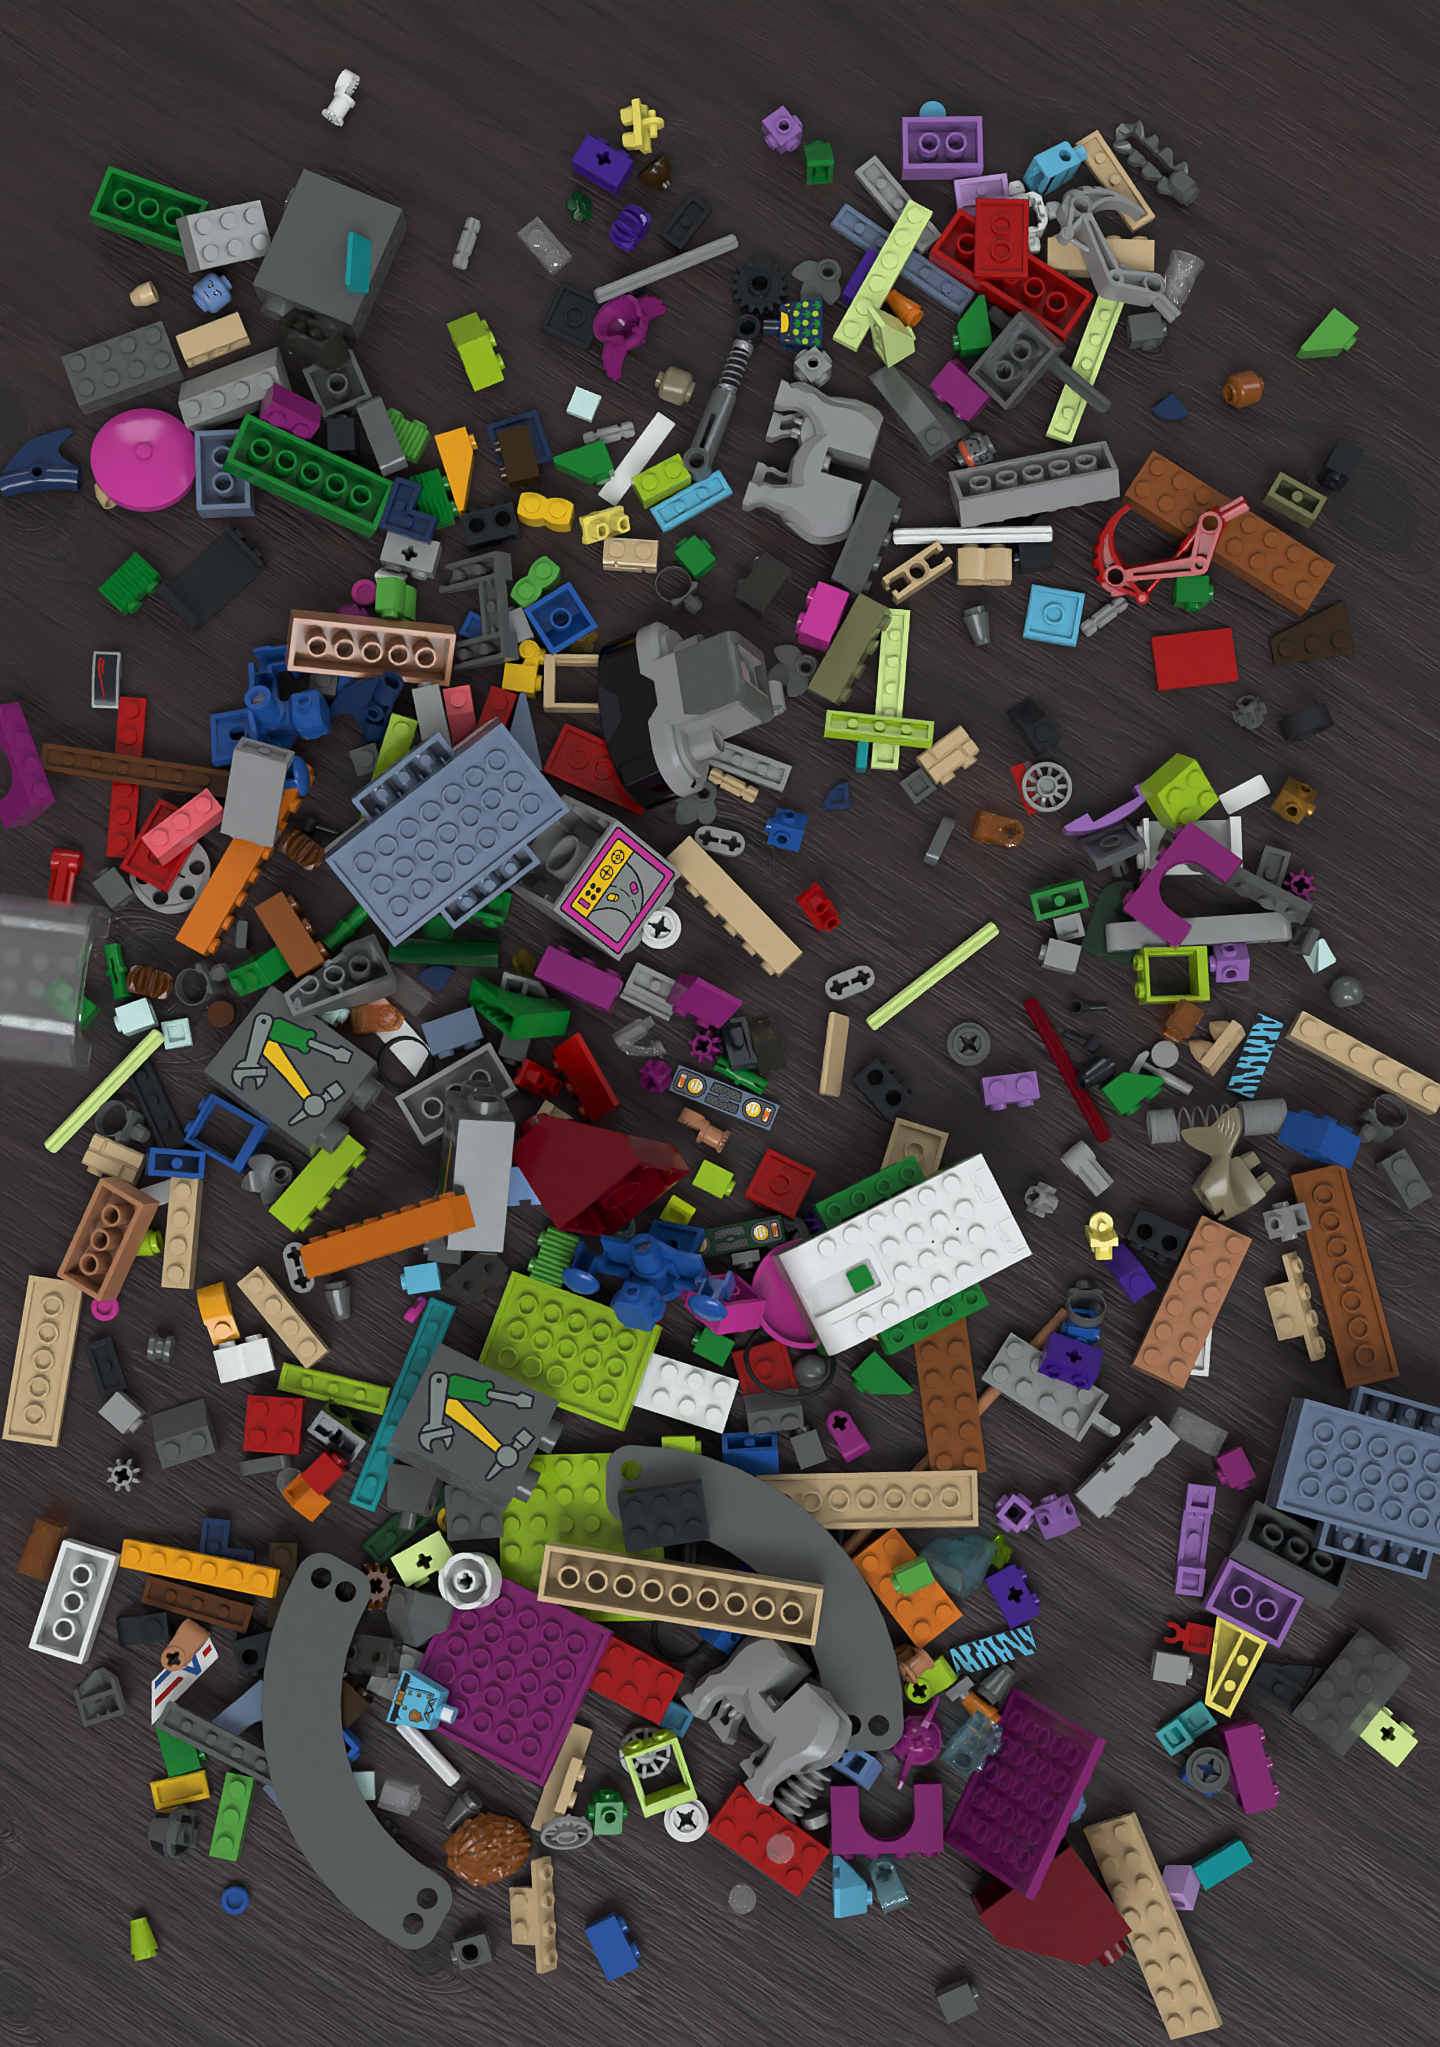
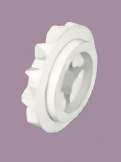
[642,906,681,949]
[664,1799,708,1842]

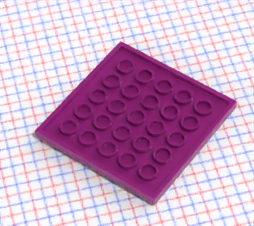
[417,1575,614,1787]
[943,1686,1107,1901]

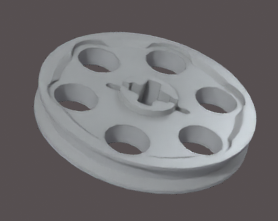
[129,843,212,914]

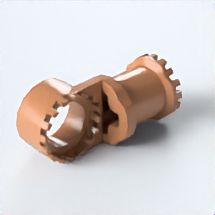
[677,1107,730,1154]

